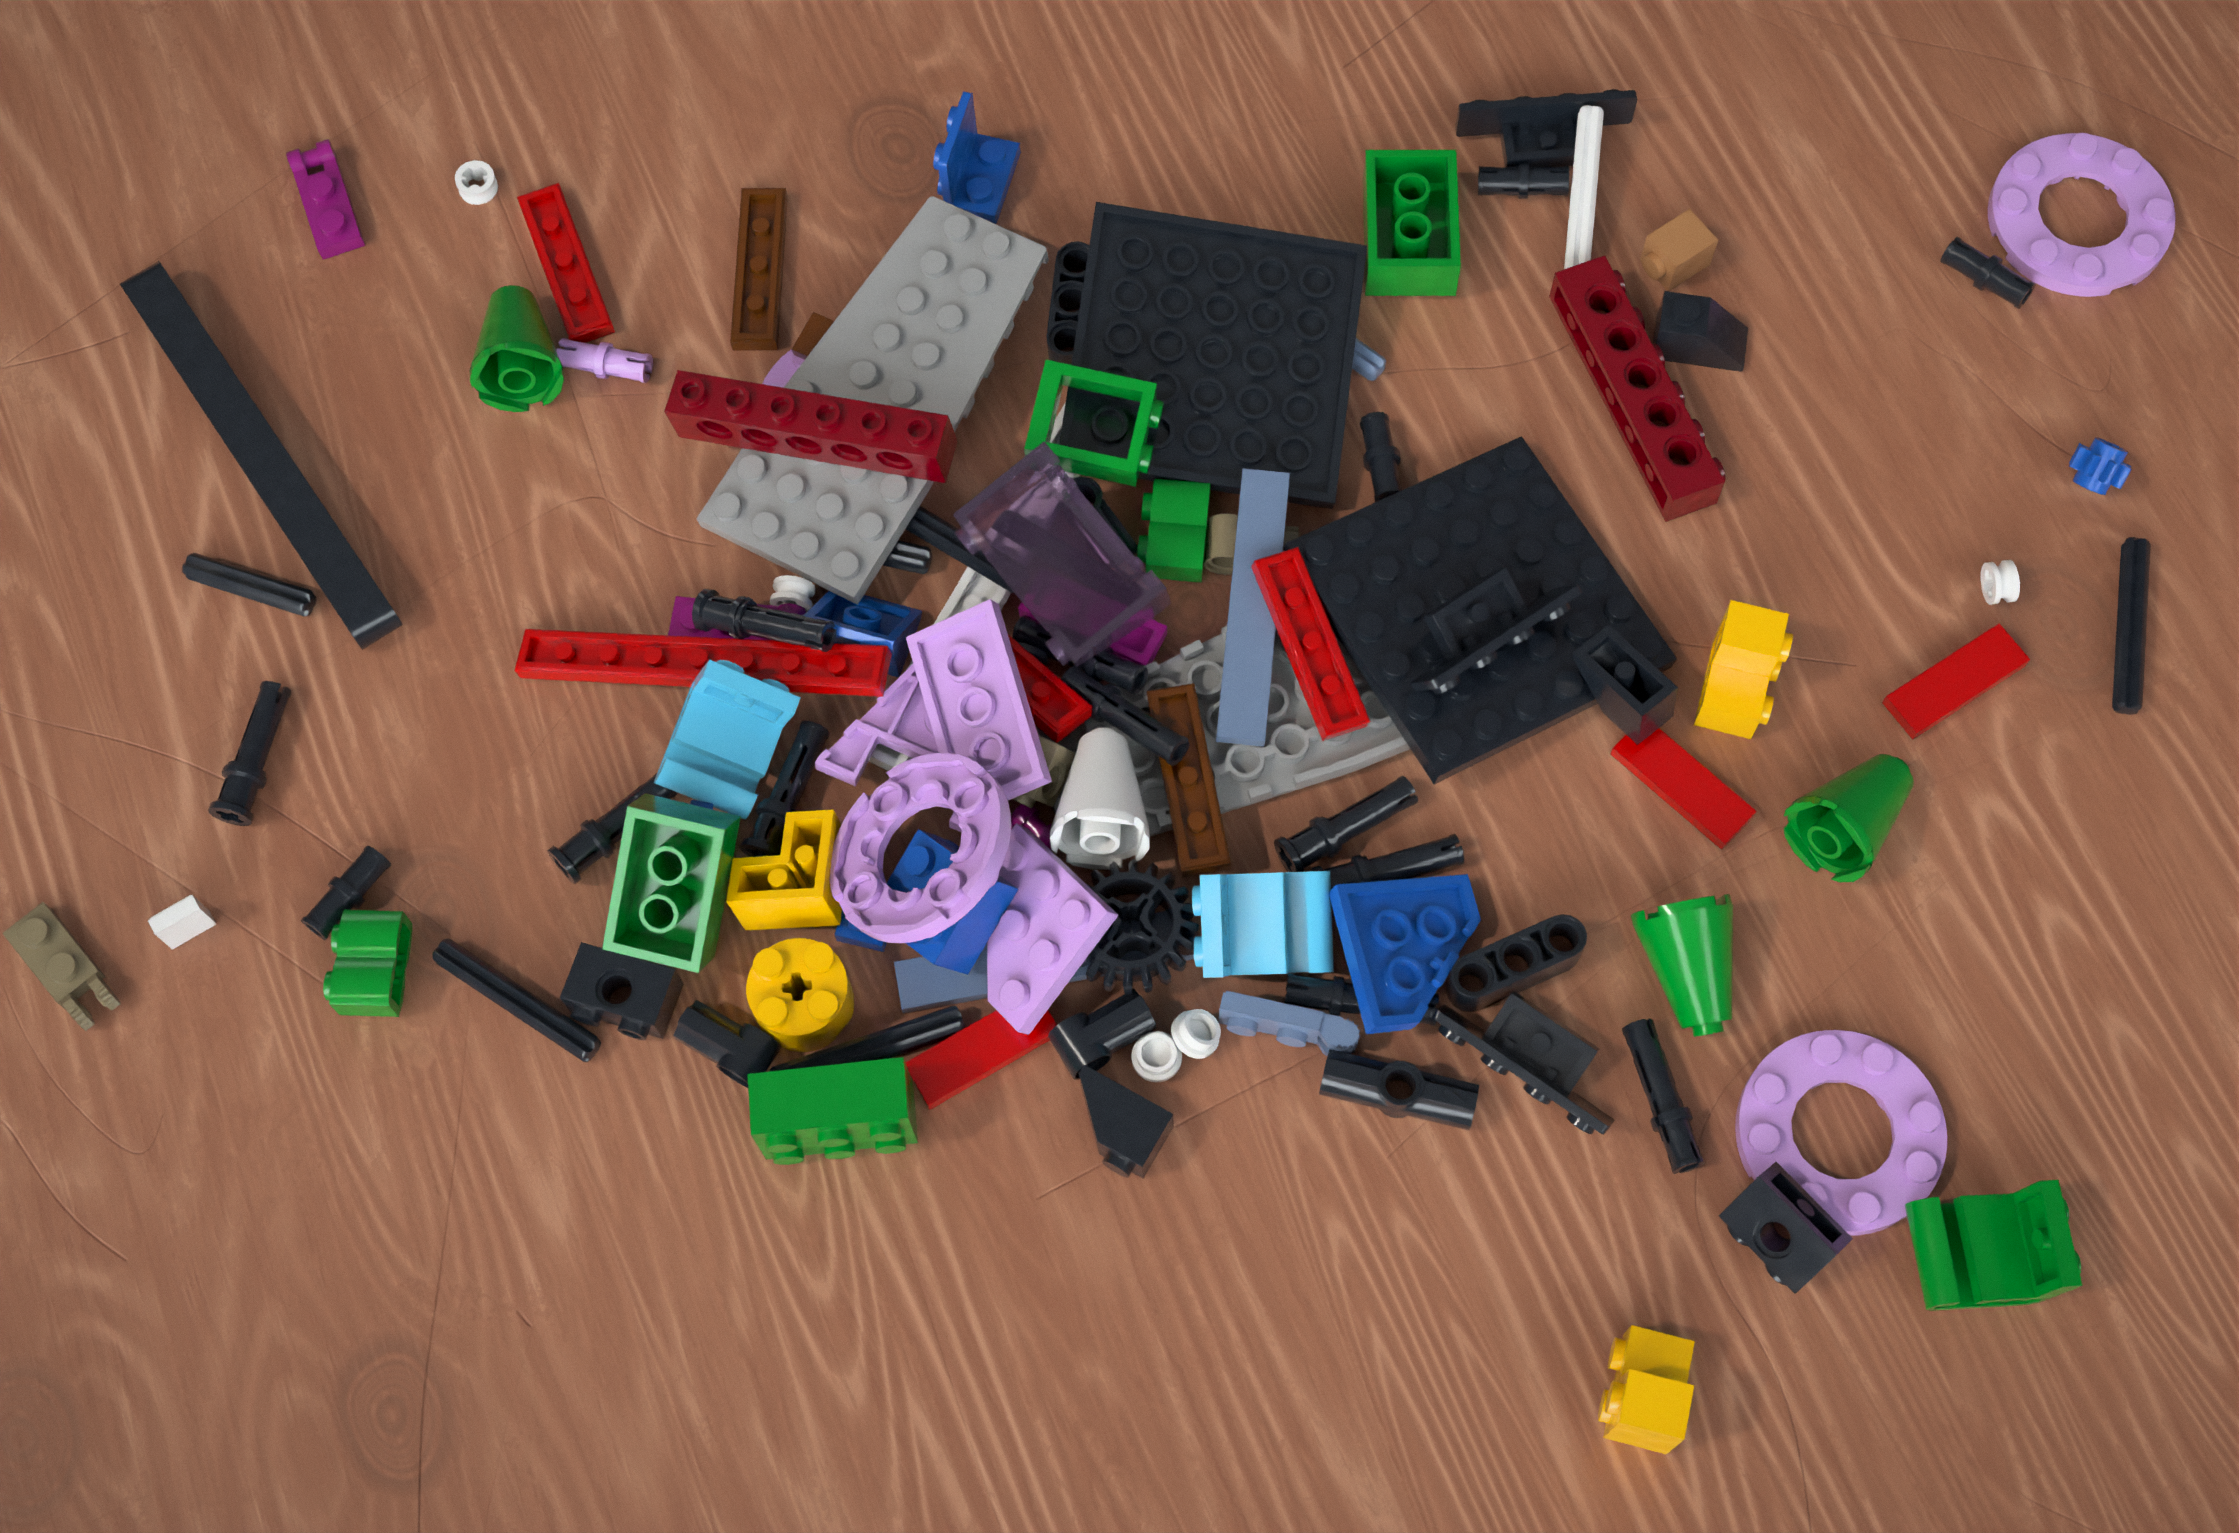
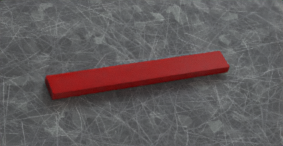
[514,629,892,697]

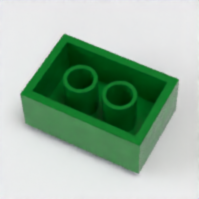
[1363,150,1461,296]
[602,793,741,973]
[747,1057,918,1165]

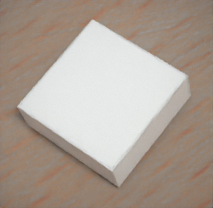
[148,895,216,950]

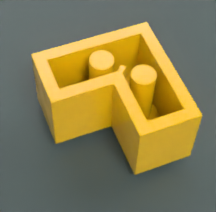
[1694,600,1793,739]
[726,809,842,931]
[1598,1325,1695,1454]

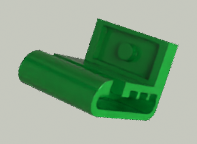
[1905,1180,2083,1311]

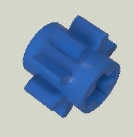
[2069,437,2132,495]

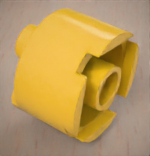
[746,938,854,1052]

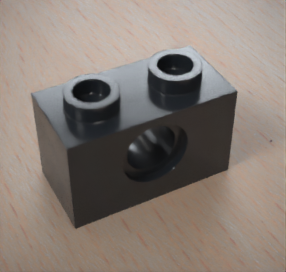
[560,942,684,1040]
[1719,1162,1853,1294]

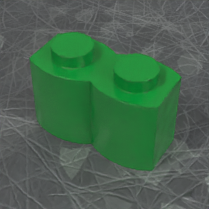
[1137,479,1210,583]
[323,910,412,1017]

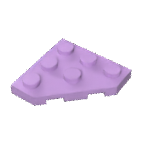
[987,823,1118,1035]

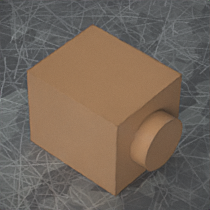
[1640,208,1718,291]

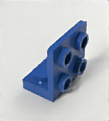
[933,91,1021,224]

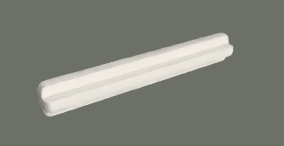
[1564,105,1604,269]

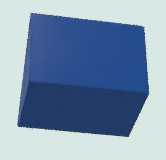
[803,591,922,678]

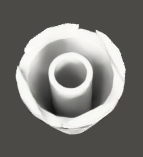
[1050,728,1150,870]

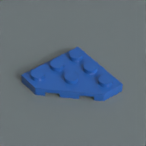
[1329,874,1481,1034]

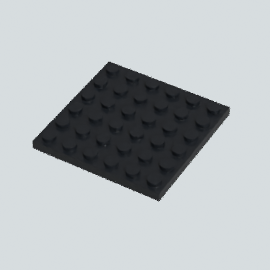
[1059,202,1367,509]
[1283,436,1677,785]

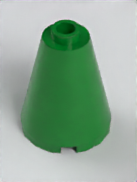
[470,285,564,412]
[1783,754,1914,883]
[1631,894,1733,1037]

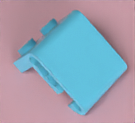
[654,659,801,820]
[1192,871,1334,978]

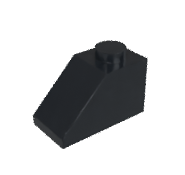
[1653,291,1748,372]
[1572,625,1678,745]
[1079,1065,1174,1179]

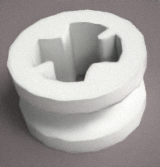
[455,160,498,205]
[1980,560,2020,605]
[770,575,816,612]

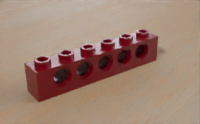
[1549,255,1726,522]
[664,370,958,483]

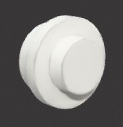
[1171,1009,1221,1059]
[1131,1031,1182,1082]

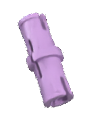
[556,338,653,383]

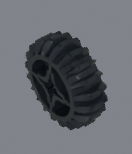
[1080,859,1199,994]

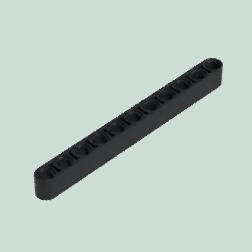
[120,261,403,650]

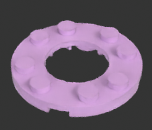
[1987,133,2175,297]
[829,753,1011,943]
[1735,1030,1947,1236]

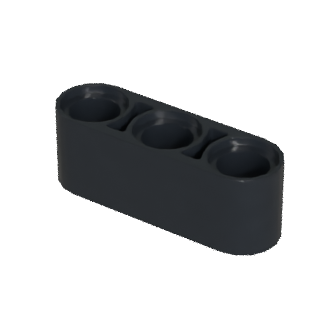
[1046,241,1089,365]
[1446,914,1587,1012]

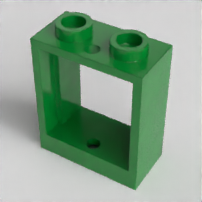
[1024,360,1164,487]

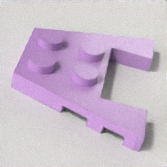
[815,664,962,832]

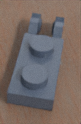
[1218,991,1360,1056]

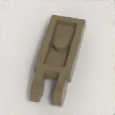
[2,902,121,1031]

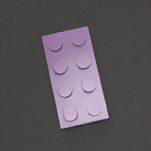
[906,599,1052,815]

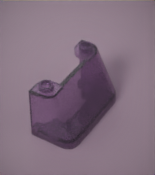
[953,442,1171,667]

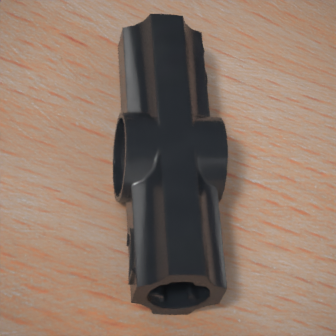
[1319,1049,1480,1130]

